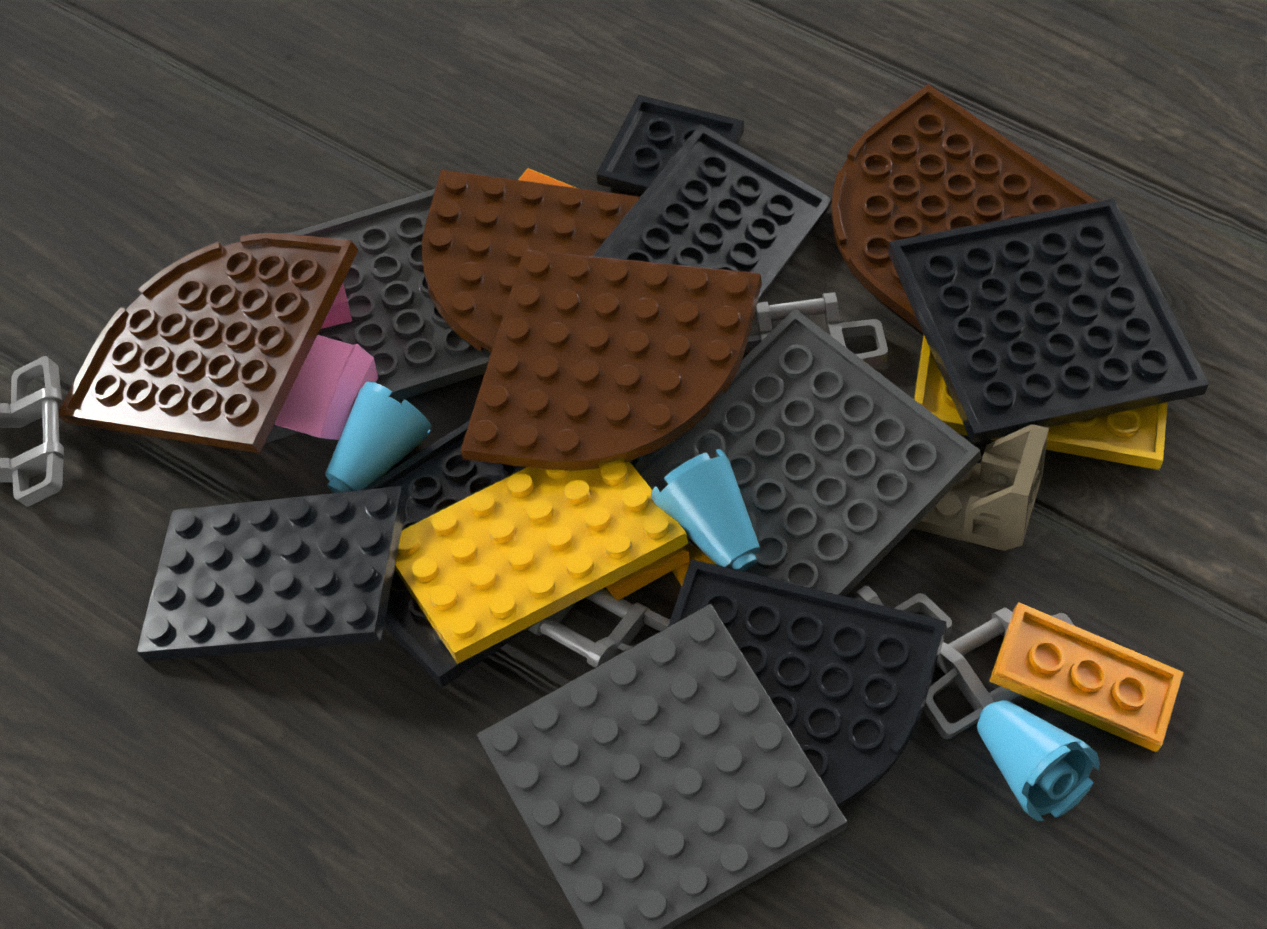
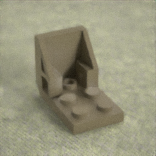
[912,424,1049,551]

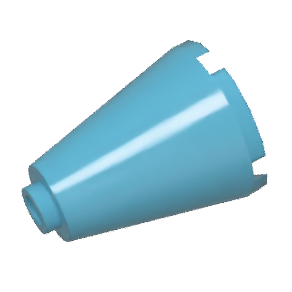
[325,381,431,493]
[651,449,760,572]
[977,700,1100,821]

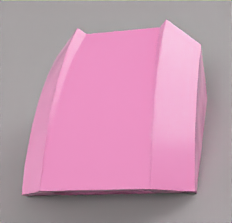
[274,335,378,440]

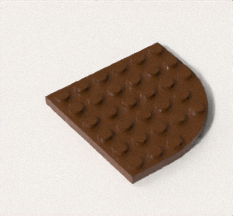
[832,84,1097,333]
[422,169,640,352]
[59,233,358,453]
[461,250,762,471]

